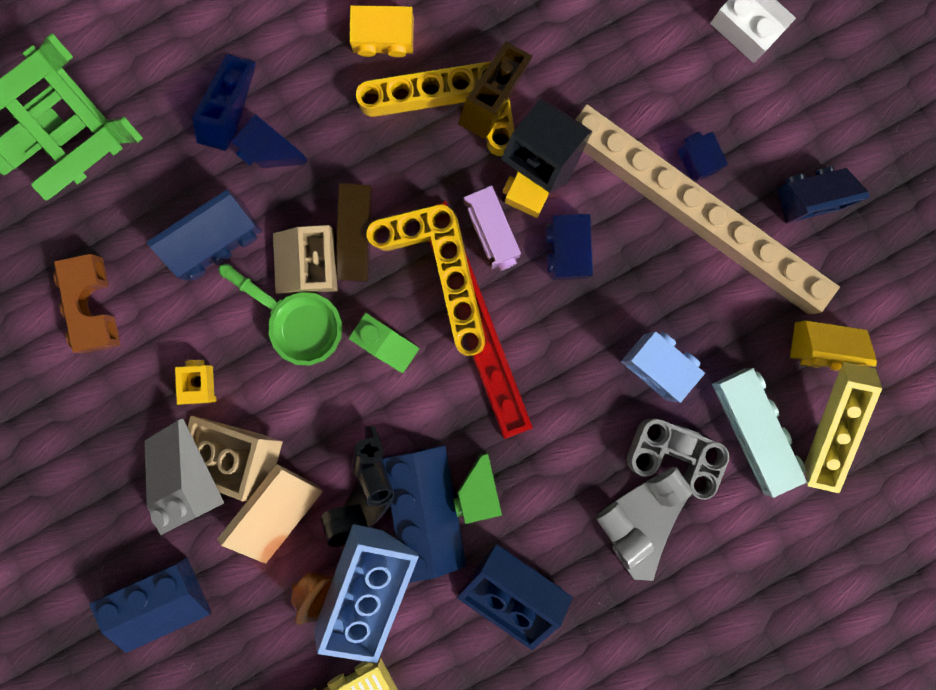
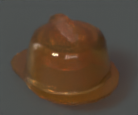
[291,572,333,625]

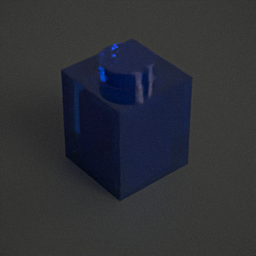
[678,131,728,182]

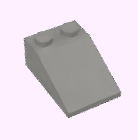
[145,419,224,535]

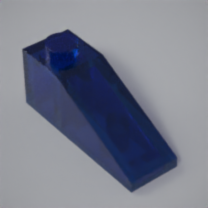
[192,54,256,151]

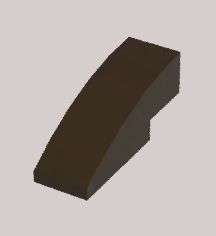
[337,183,373,282]

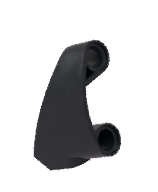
[320,426,394,547]

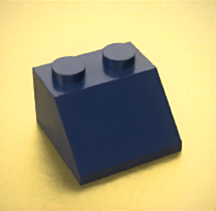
[777,166,870,224]

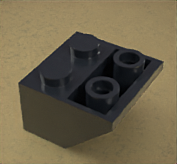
[501,98,592,193]

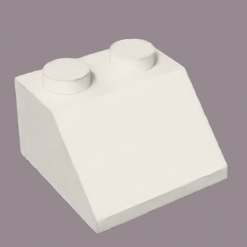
[710,0,796,63]

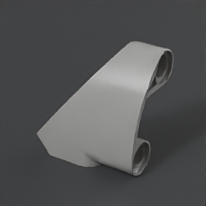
[595,467,693,581]

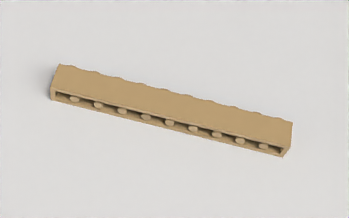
[576,104,840,315]

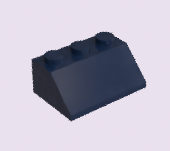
[147,189,262,281]
[457,544,573,650]
[89,558,212,653]

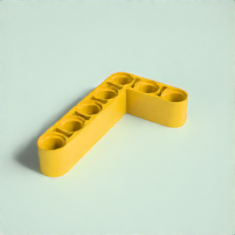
[356,61,514,156]
[367,205,485,356]

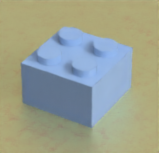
[621,331,705,403]

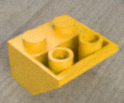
[790,321,877,371]

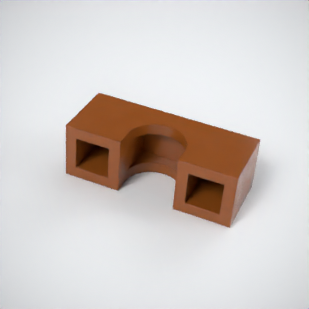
[53,254,121,353]

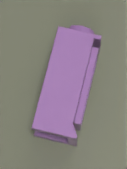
[463,186,521,271]

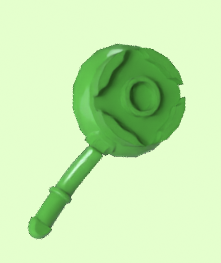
[218,264,342,365]

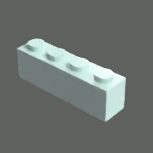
[712,368,807,498]

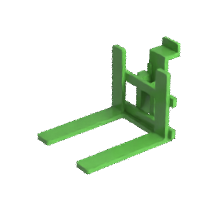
[0,33,143,201]

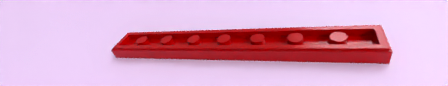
[429,201,533,439]

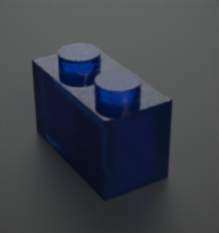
[546,214,593,280]

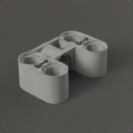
[626,418,729,500]

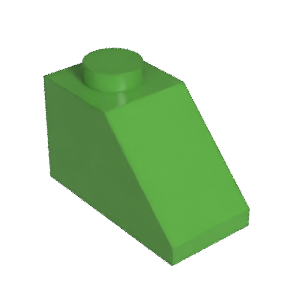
[349,313,420,373]
[453,452,502,524]

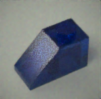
[232,114,308,168]

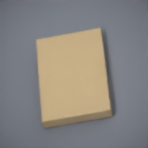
[217,464,323,564]

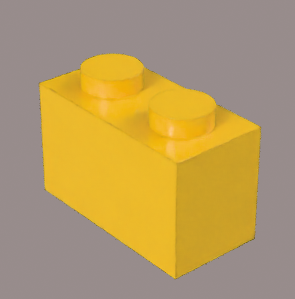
[350,6,414,57]

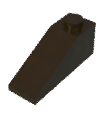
[458,41,532,139]

